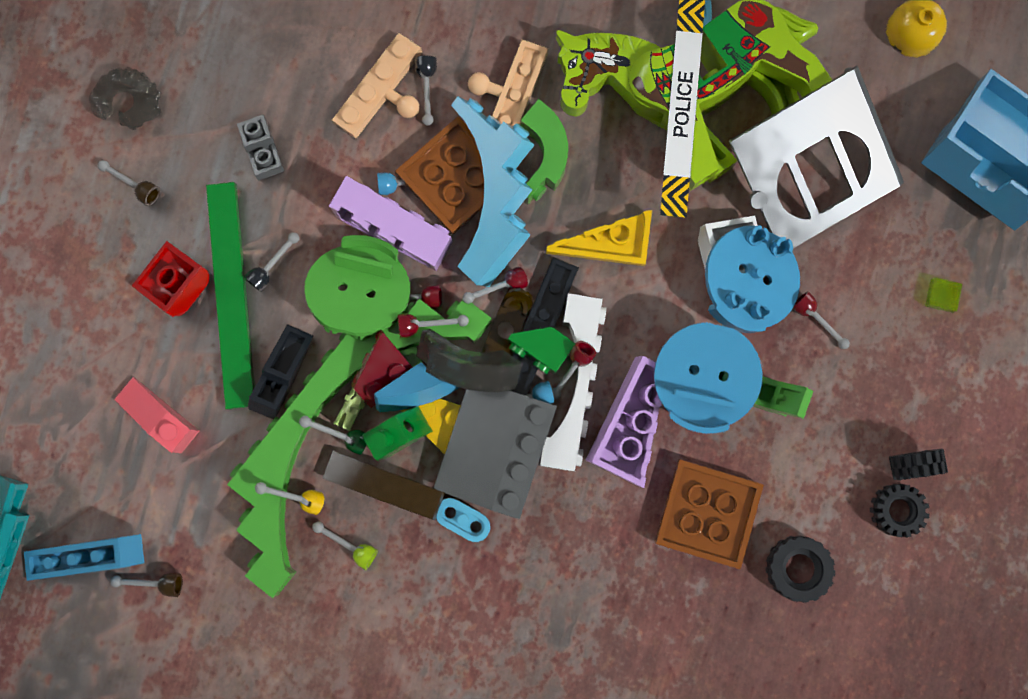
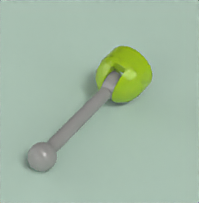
[312,521,378,570]

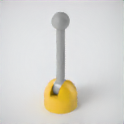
[255,482,324,515]

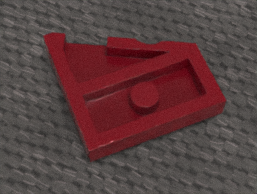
[351,330,413,408]

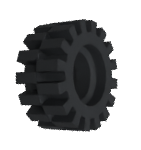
[889,449,948,480]
[870,484,930,537]

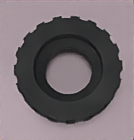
[765,536,836,603]

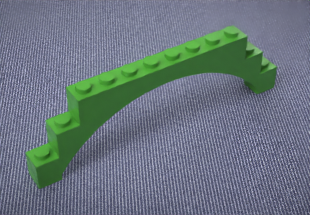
[227,299,492,598]

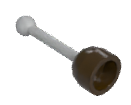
[98,160,160,206]
[110,573,183,597]

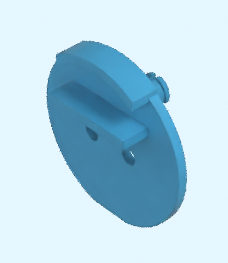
[705,225,800,333]
[654,322,762,433]

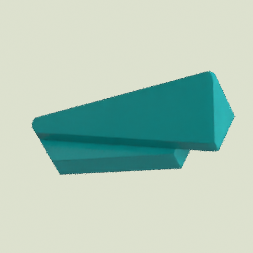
[0,475,30,599]

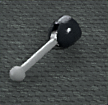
[414,56,437,125]
[244,232,299,292]

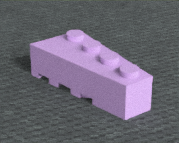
[329,176,452,271]

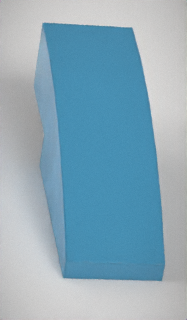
[374,354,466,412]

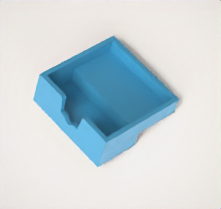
[921,69,1028,231]

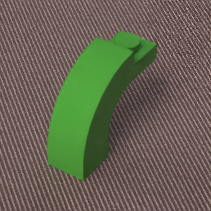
[521,99,568,205]
[718,371,813,419]

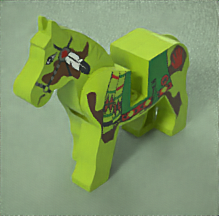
[556,0,832,191]

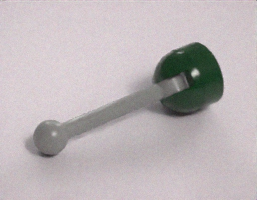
[299,416,367,455]

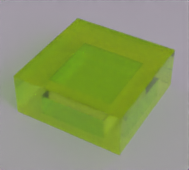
[925,277,962,313]

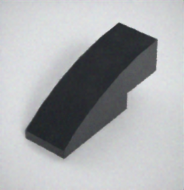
[248,325,313,419]

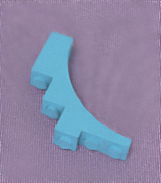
[451,96,534,287]

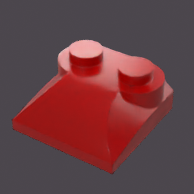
[132,241,209,317]

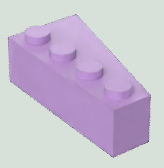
[586,356,662,488]

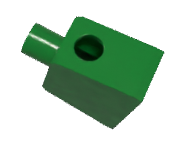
[363,406,433,461]

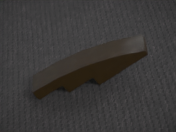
[323,451,445,520]

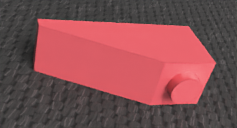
[114,377,200,453]

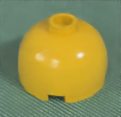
[886,0,947,57]

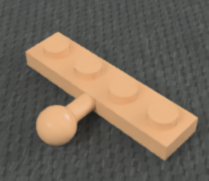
[332,33,422,139]
[468,40,548,126]

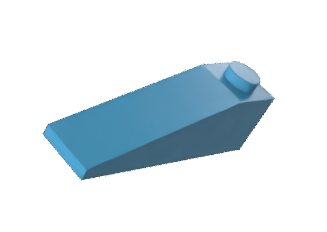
[24,534,145,581]

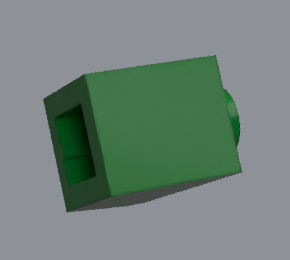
[507,327,576,375]

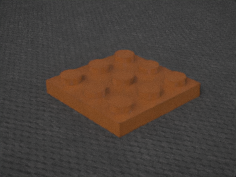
[395,116,484,235]
[655,459,764,570]

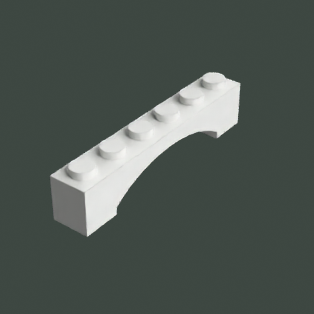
[539,293,606,471]

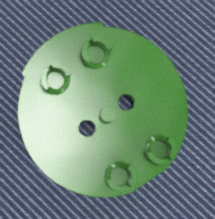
[305,235,410,341]

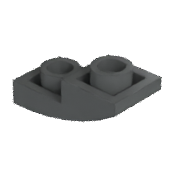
[237,115,285,181]

